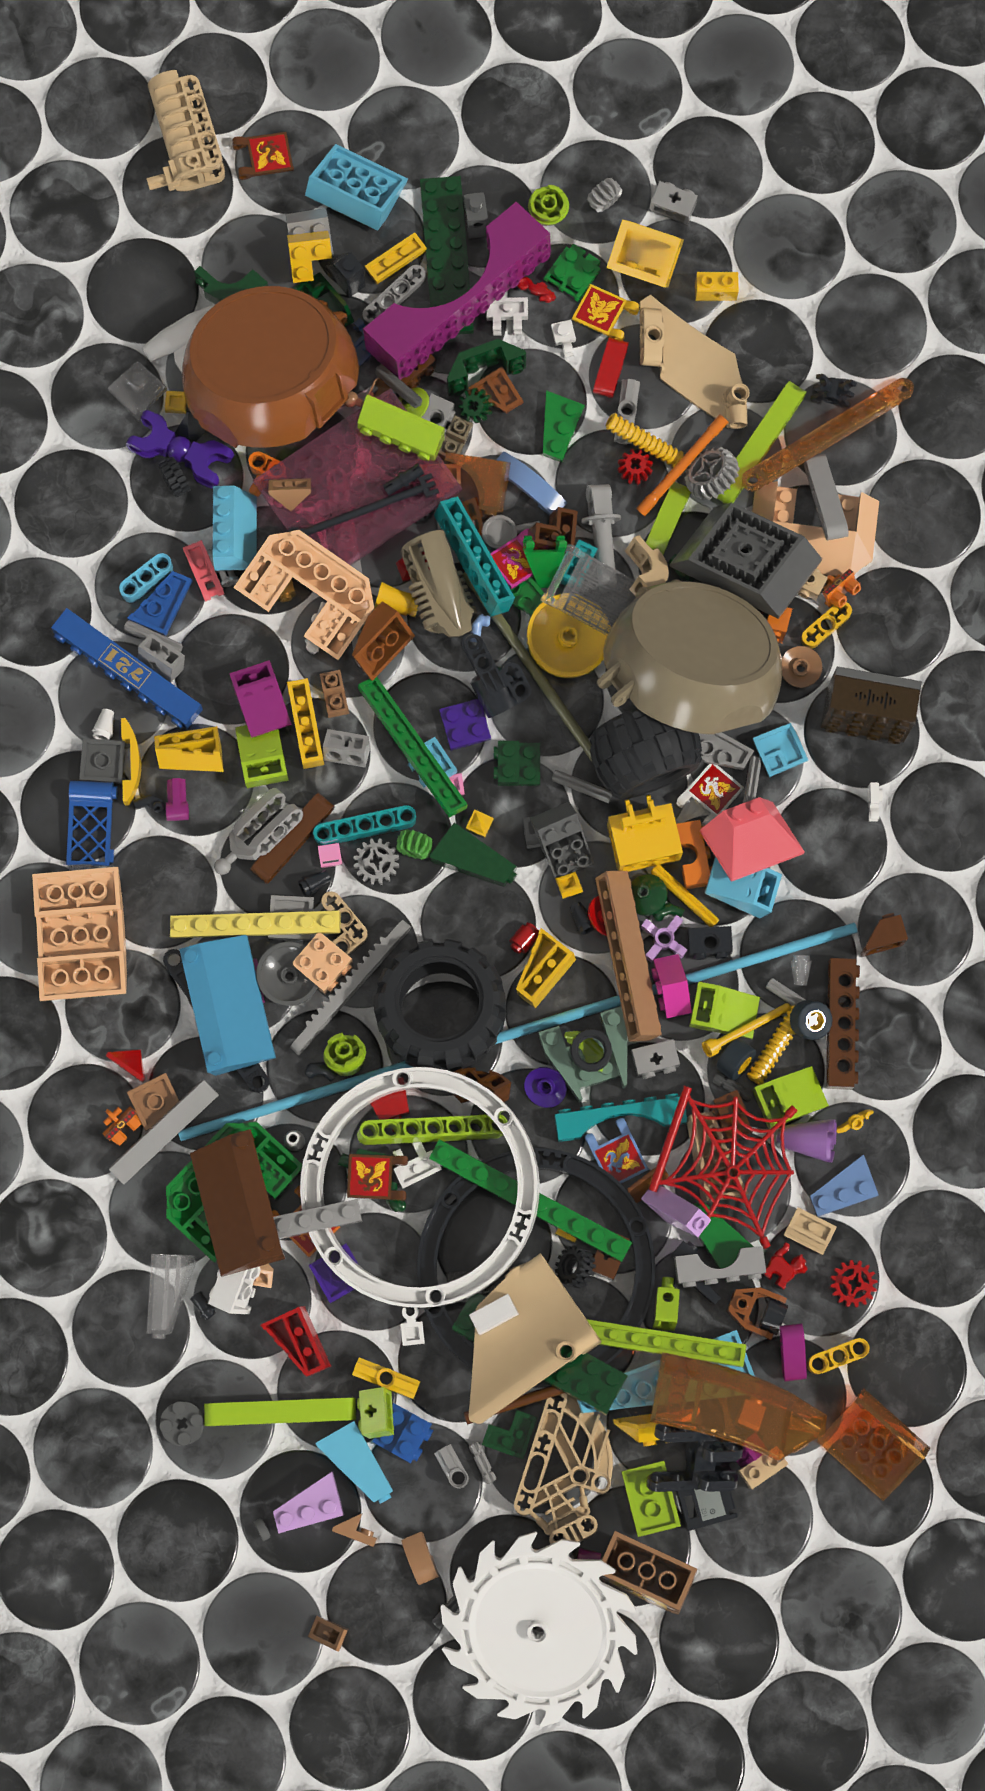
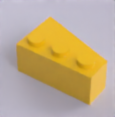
[516,928,576,1008]

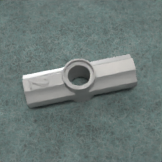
[614,379,640,444]

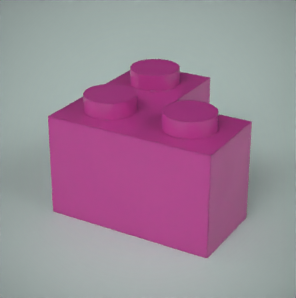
[651,954,692,1018]

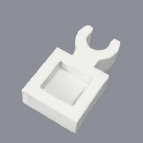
[868,783,883,822]
[401,1307,425,1346]

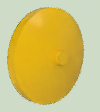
[527,594,610,678]

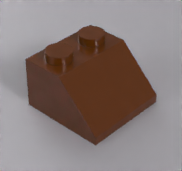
[860,913,908,957]

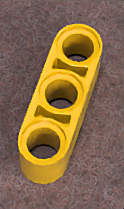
[807,1338,870,1374]

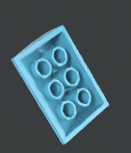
[305,144,408,231]

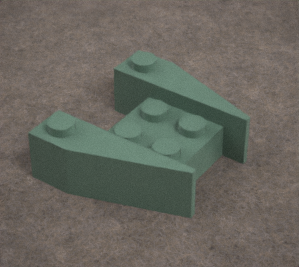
[538,1007,627,1102]

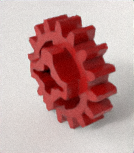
[829,1260,878,1308]

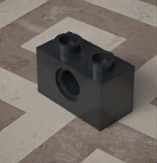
[687,926,733,960]

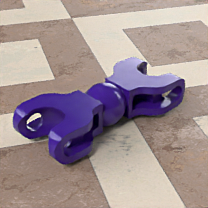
[126,410,234,489]

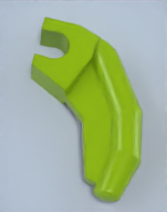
[564,1031,604,1072]

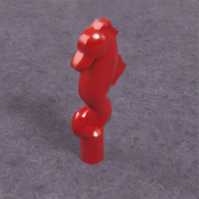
[517,277,556,303]

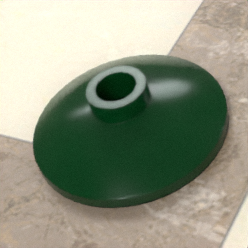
[631,874,668,916]

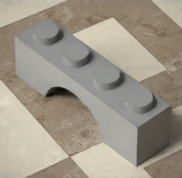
[274,1199,363,1240]
[674,1246,766,1288]

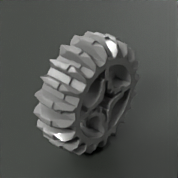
[684,447,740,500]

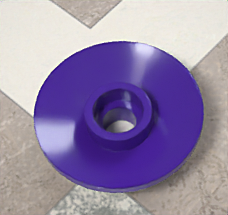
[524,1067,567,1108]

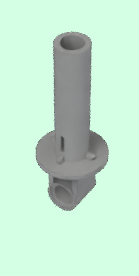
[581,484,621,593]

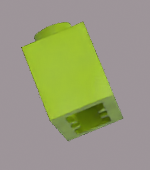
[357,1387,394,1439]

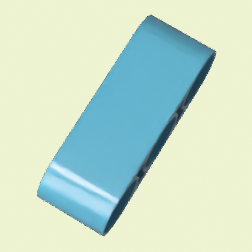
[119,553,173,603]

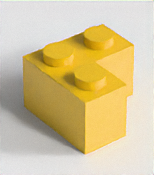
[287,231,332,283]

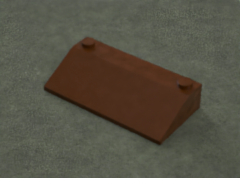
[190,1129,285,1277]

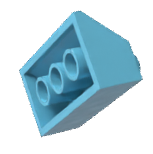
[213,486,257,571]

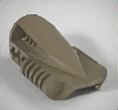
[401,530,478,638]

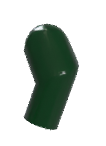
[652,903,684,922]
[385,1182,406,1212]

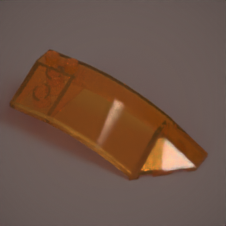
[650,1352,827,1463]

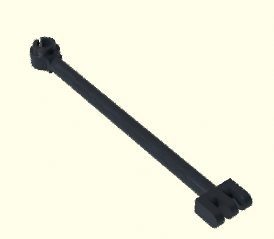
[287,473,439,536]

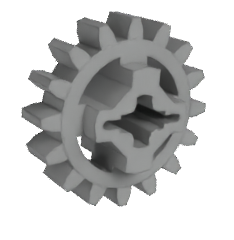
[353,839,399,885]

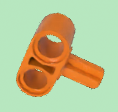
[248,451,287,497]

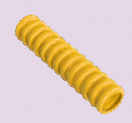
[605,413,683,467]
[747,1005,795,1085]

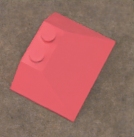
[700,797,805,882]

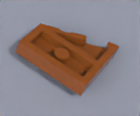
[468,367,524,414]

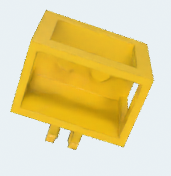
[607,219,684,288]

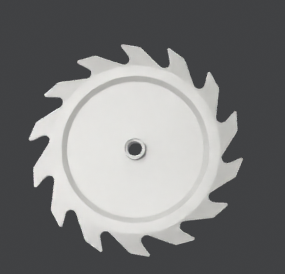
[441,1531,637,1727]

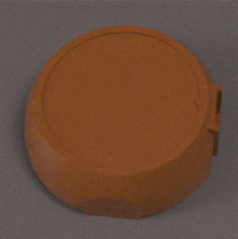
[182,286,359,448]

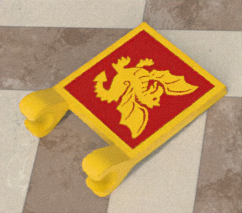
[572,284,639,341]

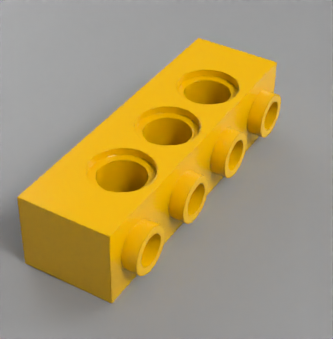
[287,678,324,769]

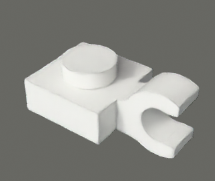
[551,320,576,358]

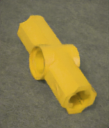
[352,1357,420,1399]

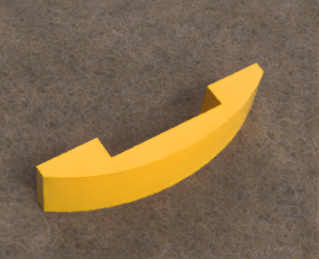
[121,718,141,806]

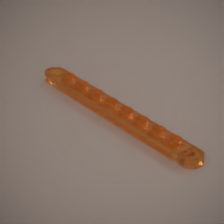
[742,378,914,492]

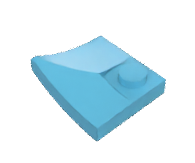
[753,723,808,778]

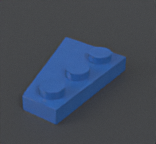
[127,571,192,636]

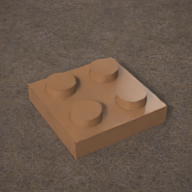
[127,1073,179,1131]

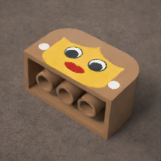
[599,1531,697,1614]

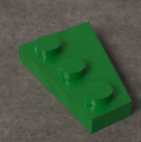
[510,577,549,616]

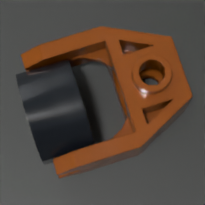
[726,1287,788,1340]

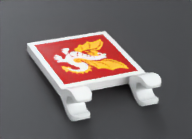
[676,764,744,826]

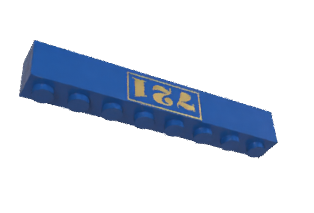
[51,608,203,729]

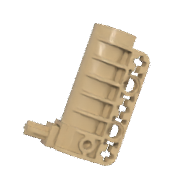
[146,70,225,191]

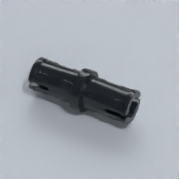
[382,463,425,496]

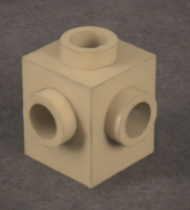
[798,568,828,601]

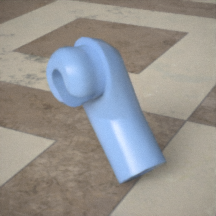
[470,614,490,642]

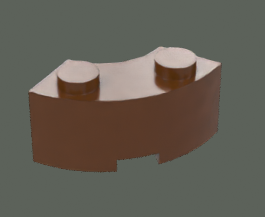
[452,1068,511,1104]

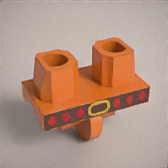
[823,569,861,608]
[102,1106,142,1146]

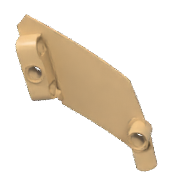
[640,295,750,429]

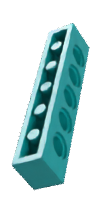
[434,496,515,617]

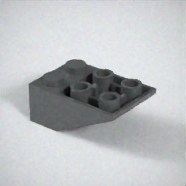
[530,801,594,880]

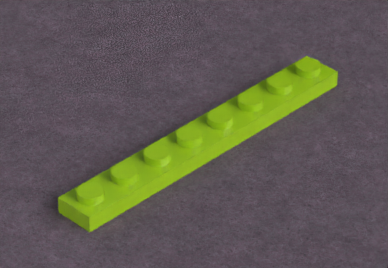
[587,1319,747,1367]

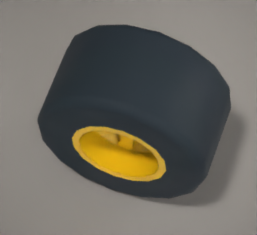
[790,1000,832,1040]
[717,1038,756,1080]

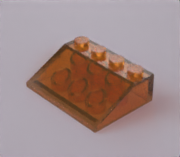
[817,1388,930,1501]

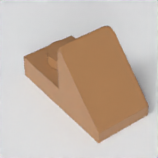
[332,1513,377,1547]

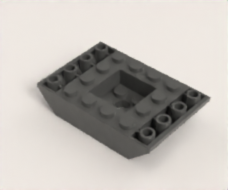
[670,502,822,619]

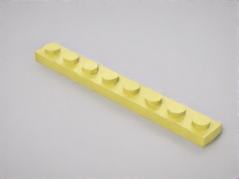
[170,911,341,938]

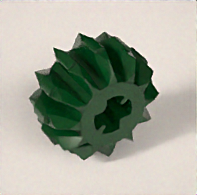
[458,388,494,423]

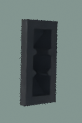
[175,411,207,444]

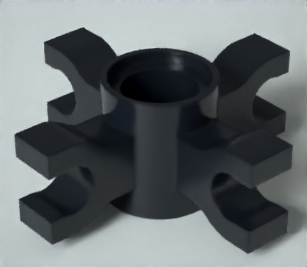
[810,374,857,408]

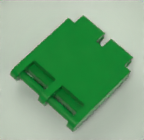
[543,244,601,302]

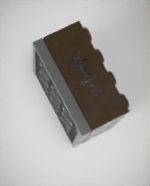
[821,666,922,744]

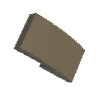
[437,415,474,464]

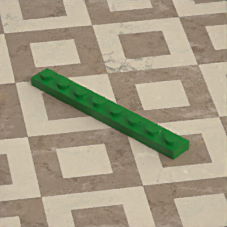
[358,677,468,818]

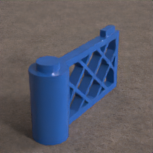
[66,781,118,867]

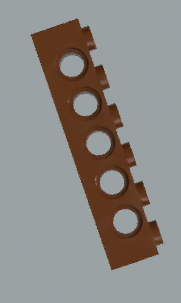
[826,958,860,1090]

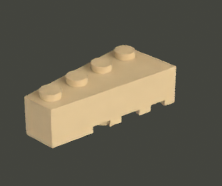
[687,1111,749,1203]

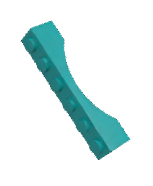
[554,1093,687,1142]

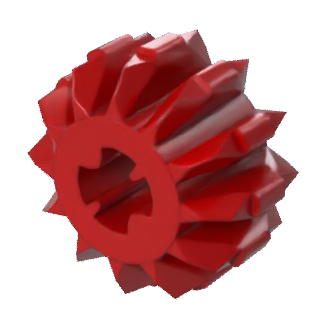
[618,449,653,485]

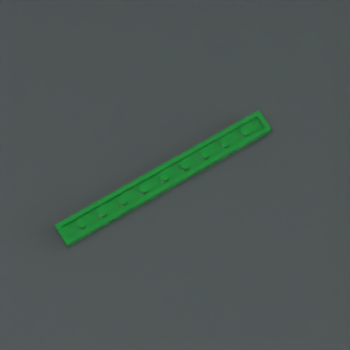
[429,1139,632,1262]

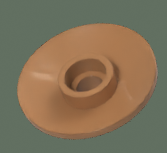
[782,646,822,688]

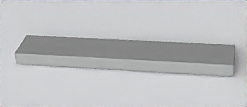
[109,1079,219,1184]

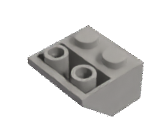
[285,208,334,256]

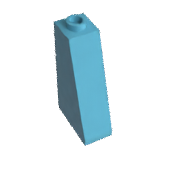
[316,1421,393,1504]

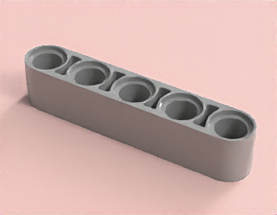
[804,453,848,541]

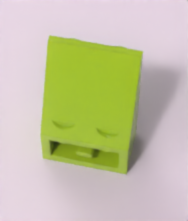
[235,725,288,789]
[689,982,760,1039]
[753,1066,829,1129]

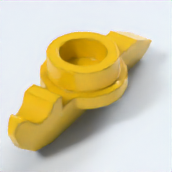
[837,1109,874,1133]

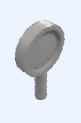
[482,515,539,550]

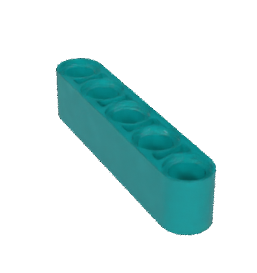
[313,806,416,846]

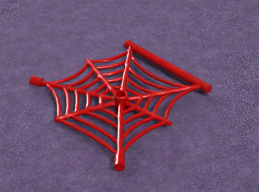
[648,1086,798,1249]

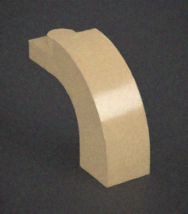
[625,535,669,597]

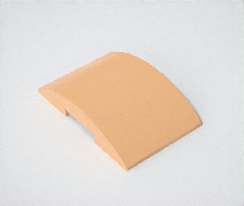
[32,867,127,1001]

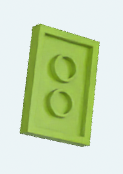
[621,1461,681,1537]

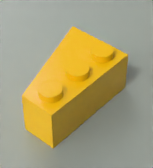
[154,726,223,772]

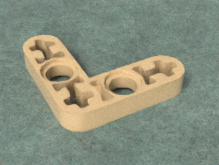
[321,891,368,955]

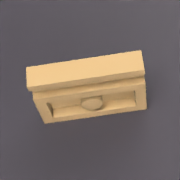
[784,1207,837,1255]

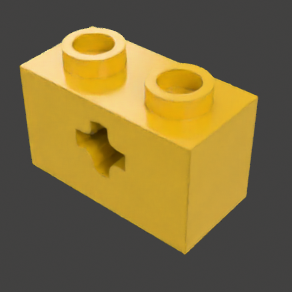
[695,272,739,301]

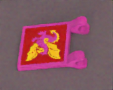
[490,528,533,589]

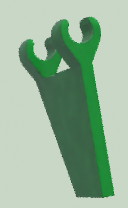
[523,536,567,588]

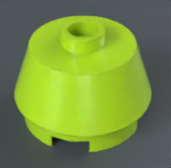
[528,185,569,226]
[323,1033,366,1076]

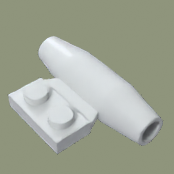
[142,305,213,373]

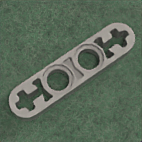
[363,265,426,325]

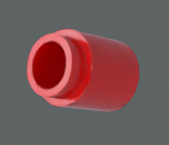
[509,922,539,954]

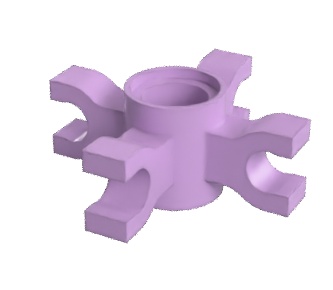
[641,915,687,963]

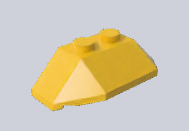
[613,1407,701,1446]

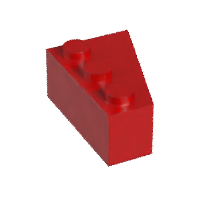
[260,1306,331,1377]

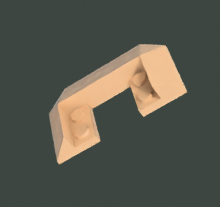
[752,481,879,577]
[234,530,374,660]

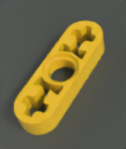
[801,602,852,649]

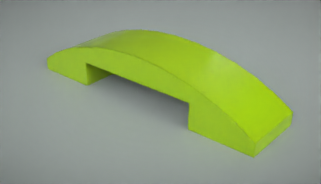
[646,482,691,556]

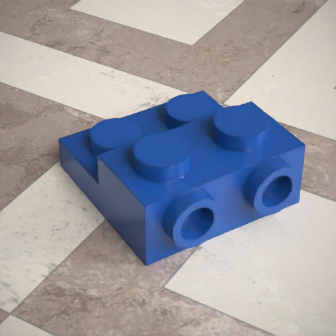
[372,1403,434,1463]

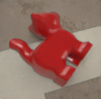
[763,1242,808,1290]

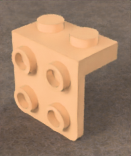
[293,933,353,995]

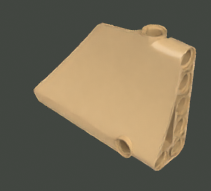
[469,1253,602,1424]

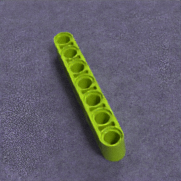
[717,381,807,504]
[357,1115,507,1145]
[204,1398,356,1426]

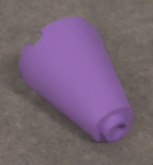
[777,1119,837,1163]

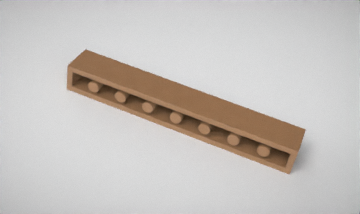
[595,871,662,1042]

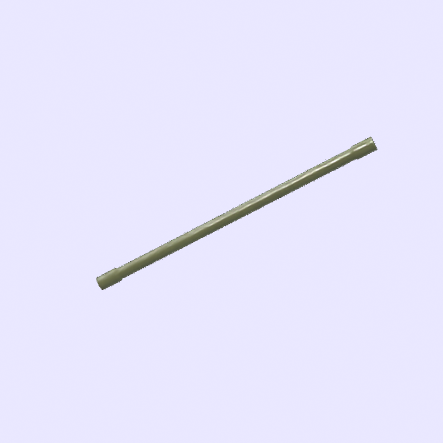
[462,572,592,762]

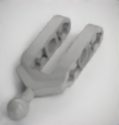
[214,788,303,875]

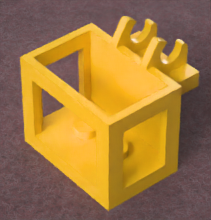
[607,794,683,872]

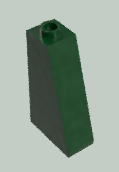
[429,822,517,887]

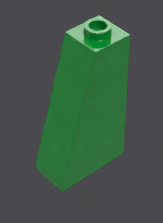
[693,1202,765,1282]

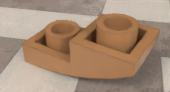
[320,670,349,718]
[401,1532,439,1585]

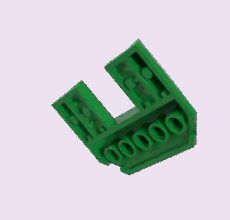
[166,1122,303,1263]

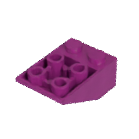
[229,660,292,738]

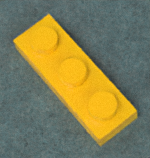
[365,232,427,285]

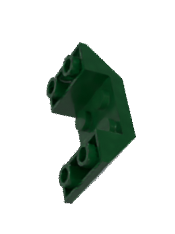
[447,339,526,396]

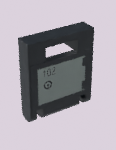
[676,1487,738,1531]

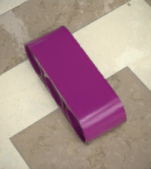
[780,1323,807,1382]

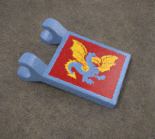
[585,1118,649,1183]

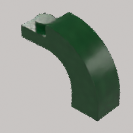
[194,266,268,304]

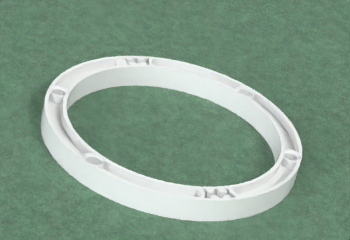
[300,1067,540,1308]

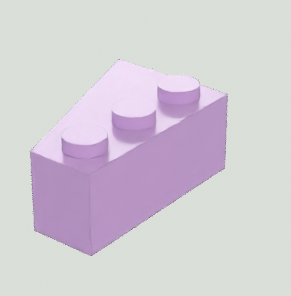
[273,1472,344,1533]

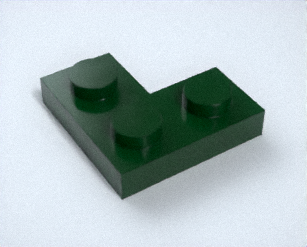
[482,1410,537,1459]

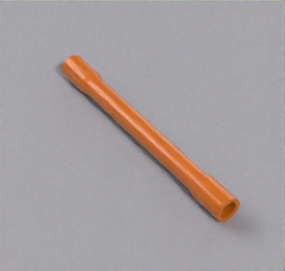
[636,414,729,516]

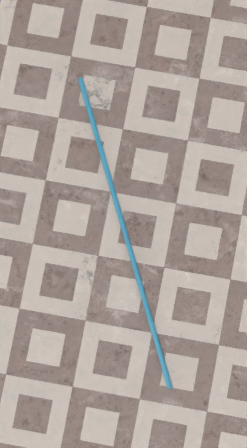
[178,923,858,1141]

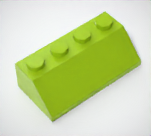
[357,394,445,461]

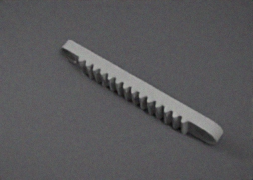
[290,920,411,1055]

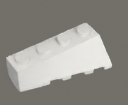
[208,1266,261,1314]

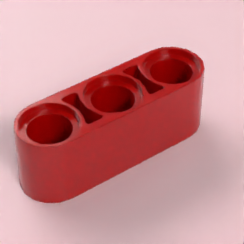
[593,337,629,398]

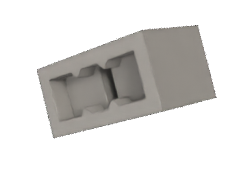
[323,729,370,767]

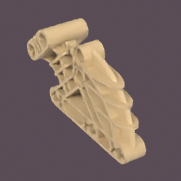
[514,1393,613,1544]

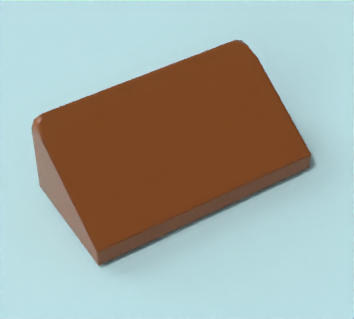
[627,1167,669,1203]

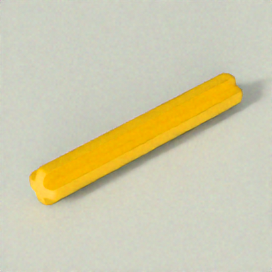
[651,864,719,927]

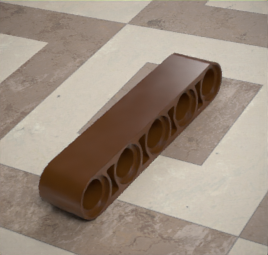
[250,793,335,884]

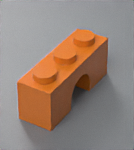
[676,820,712,889]

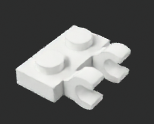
[487,297,528,336]
[392,1142,442,1189]

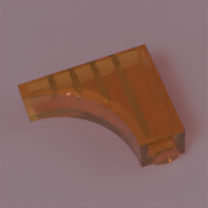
[445,452,511,516]

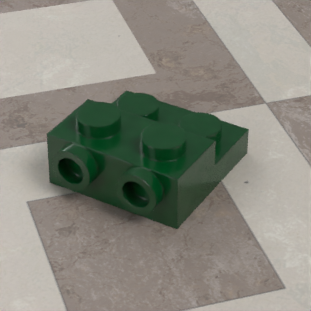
[494,741,540,786]

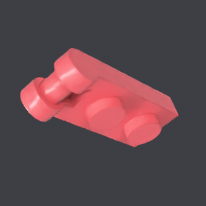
[183,540,225,602]

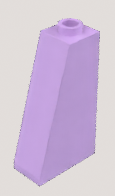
[641,1185,711,1237]

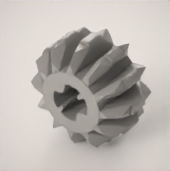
[587,178,622,212]

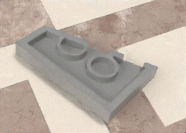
[699,732,754,770]

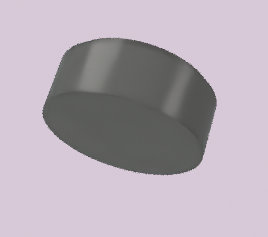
[253,1518,271,1542]

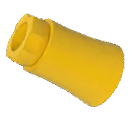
[374,582,419,617]

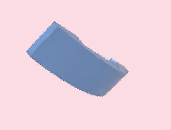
[490,452,567,516]

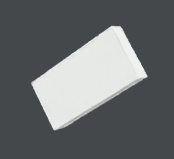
[469,1294,519,1335]

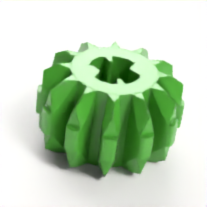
[396,829,433,859]

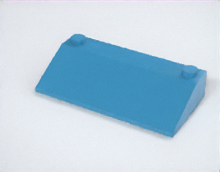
[179,935,276,1076]

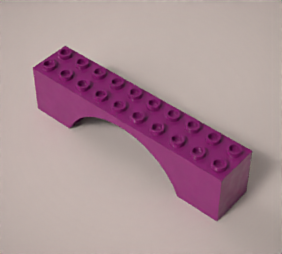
[363,202,551,380]

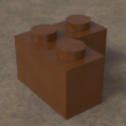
[528,507,578,558]
[709,1090,753,1144]

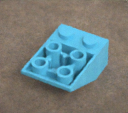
[705,857,782,919]

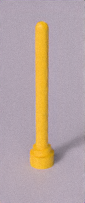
[702,1003,791,1058]

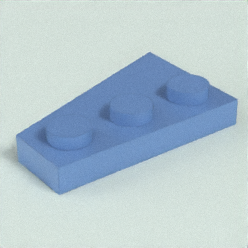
[810,1155,879,1217]

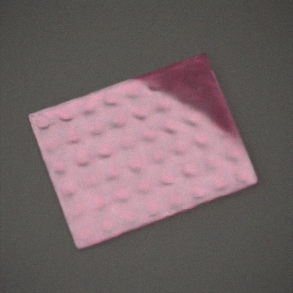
[253,388,462,566]

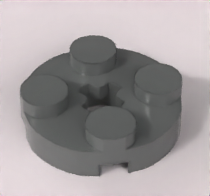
[160,1402,204,1446]

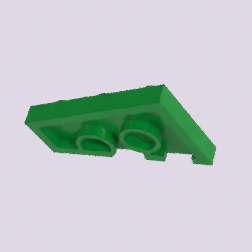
[543,390,585,463]

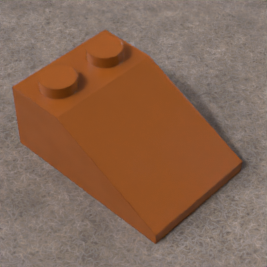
[352,601,415,681]

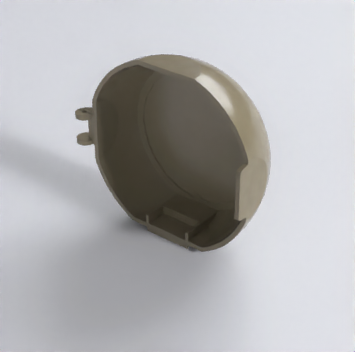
[597,579,782,734]

